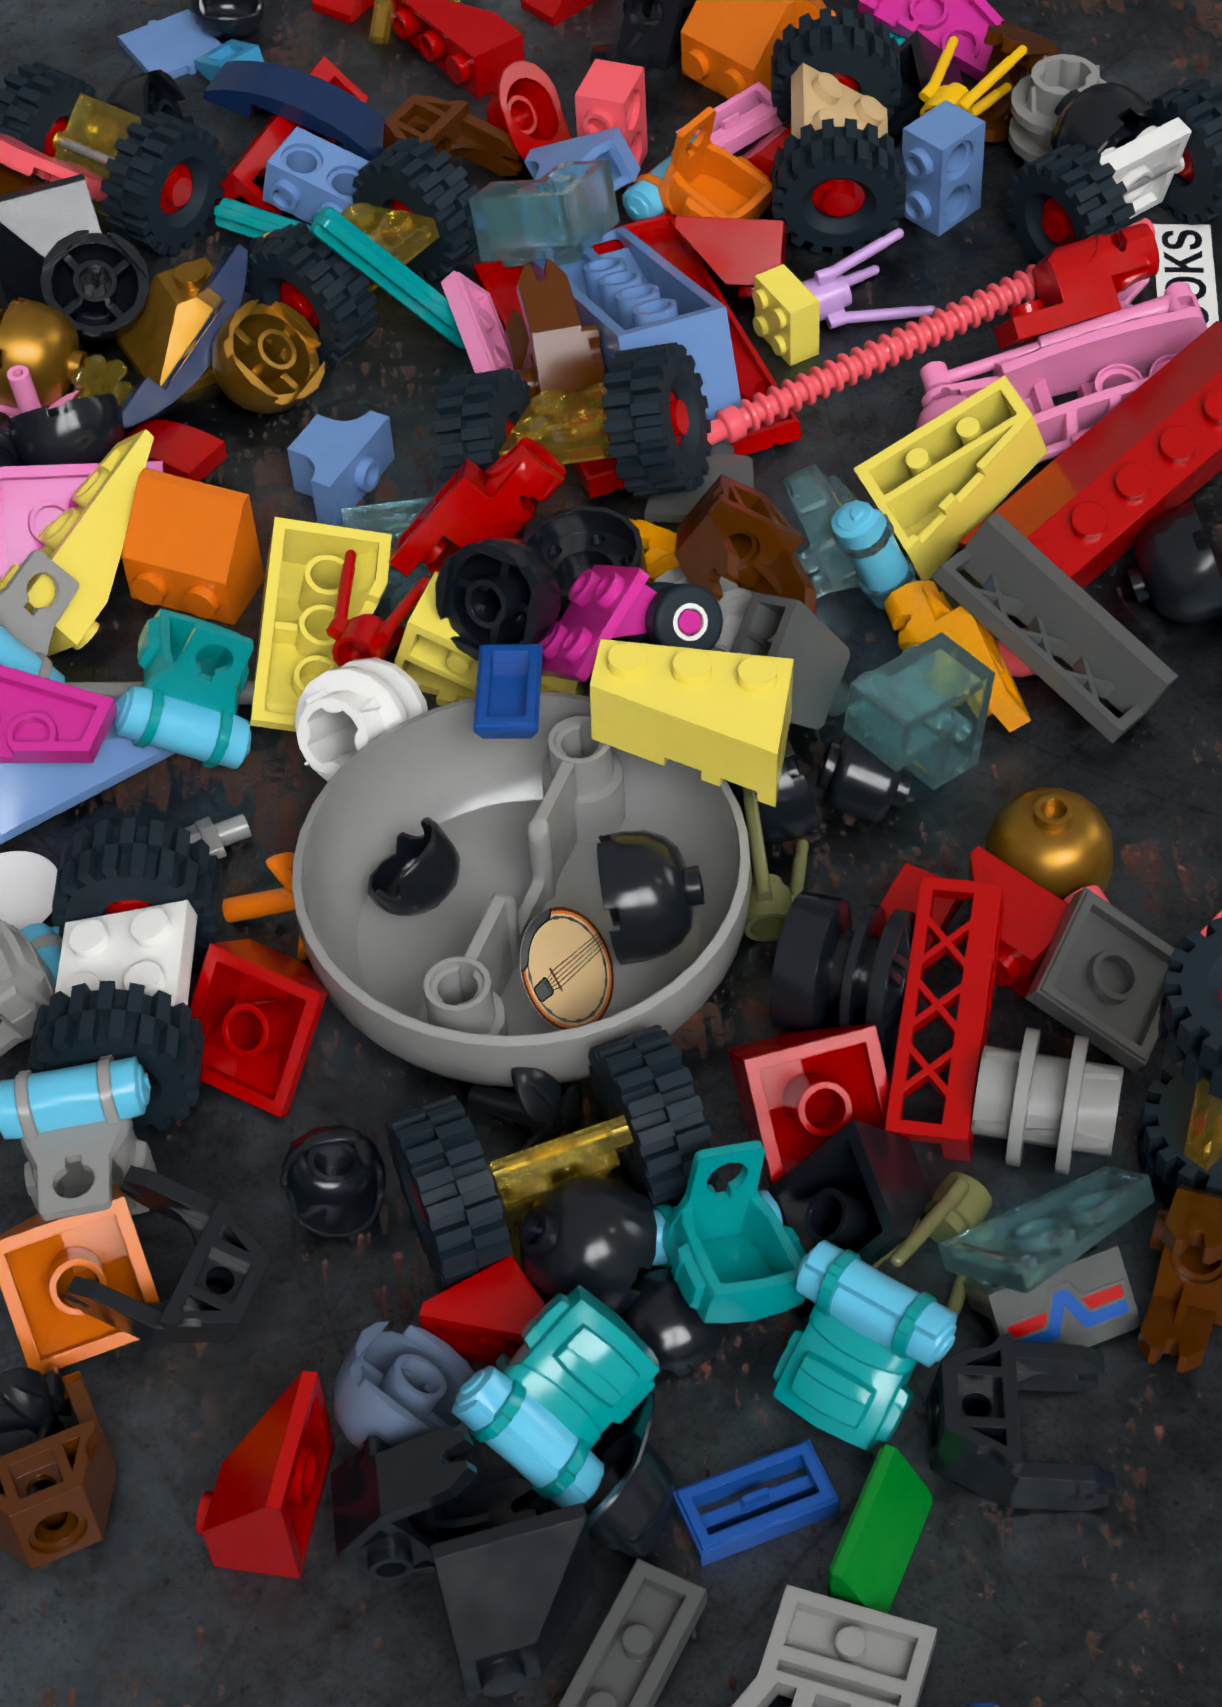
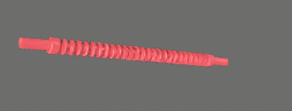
[707,218,1155,446]

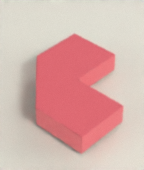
[0,133,108,202]

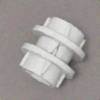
[294,657,428,782]

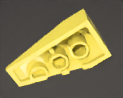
[0,429,154,656]
[250,517,392,732]

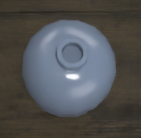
[332,1321,474,1452]

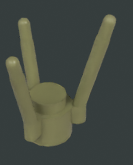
[742,786,809,942]
[872,1172,993,1323]

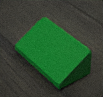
[828,1444,932,1614]

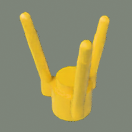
[919,36,1028,117]

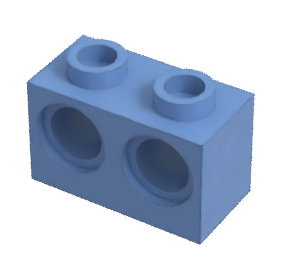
[902,100,986,237]
[262,126,370,231]

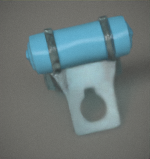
[783,464,916,610]

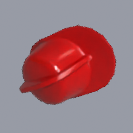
[486,60,572,160]

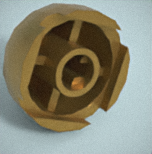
[0,298,87,408]
[212,299,325,414]
[985,787,1113,900]

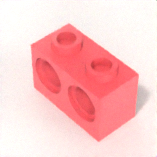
[575,59,648,189]

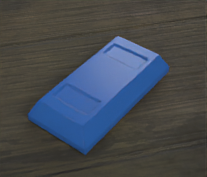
[473,644,543,739]

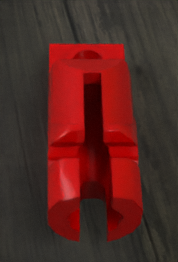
[993,223,1160,350]
[389,437,567,577]

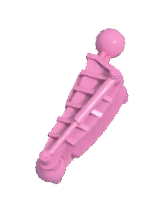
[916,282,1207,464]

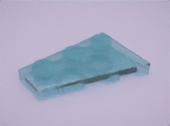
[938,1166,1155,1294]

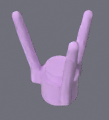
[802,228,936,329]

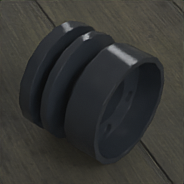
[522,506,649,641]
[770,891,916,1051]

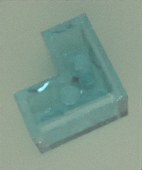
[469,160,620,267]
[844,632,995,790]

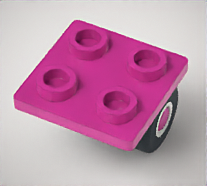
[539,565,723,682]

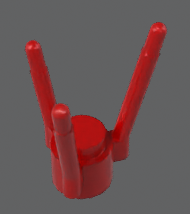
[326,550,430,667]

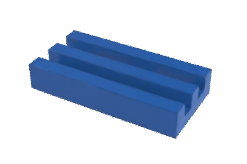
[673,1439,840,1567]

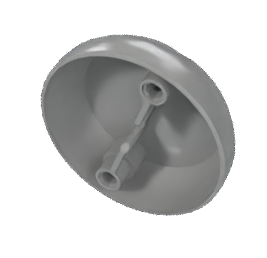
[292,691,752,1088]

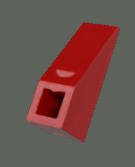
[391,0,525,99]

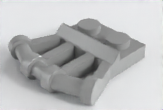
[731,1585,937,1707]

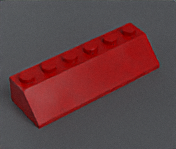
[958,321,1222,589]

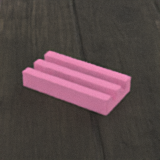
[676,82,789,155]

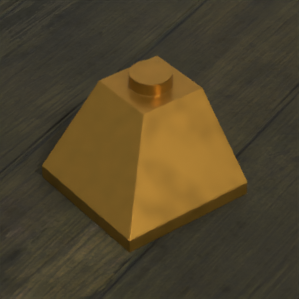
[117,257,217,396]

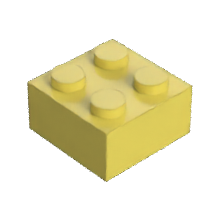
[752,264,820,366]

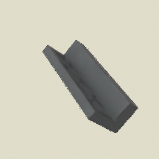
[931,512,1178,744]

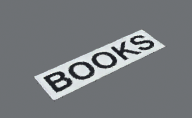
[1153,224,1219,329]

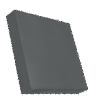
[1025,887,1175,1072]

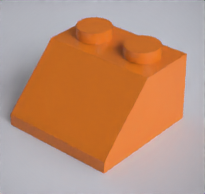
[681,0,795,99]
[121,468,265,626]

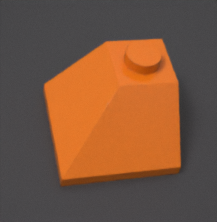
[0,1183,160,1375]

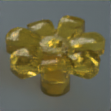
[71,355,132,405]

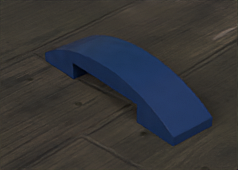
[203,61,386,161]
[120,244,248,430]

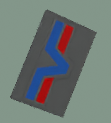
[963,1233,1142,1347]

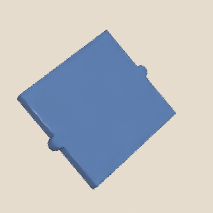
[117,9,222,79]

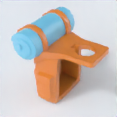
[622,106,772,221]

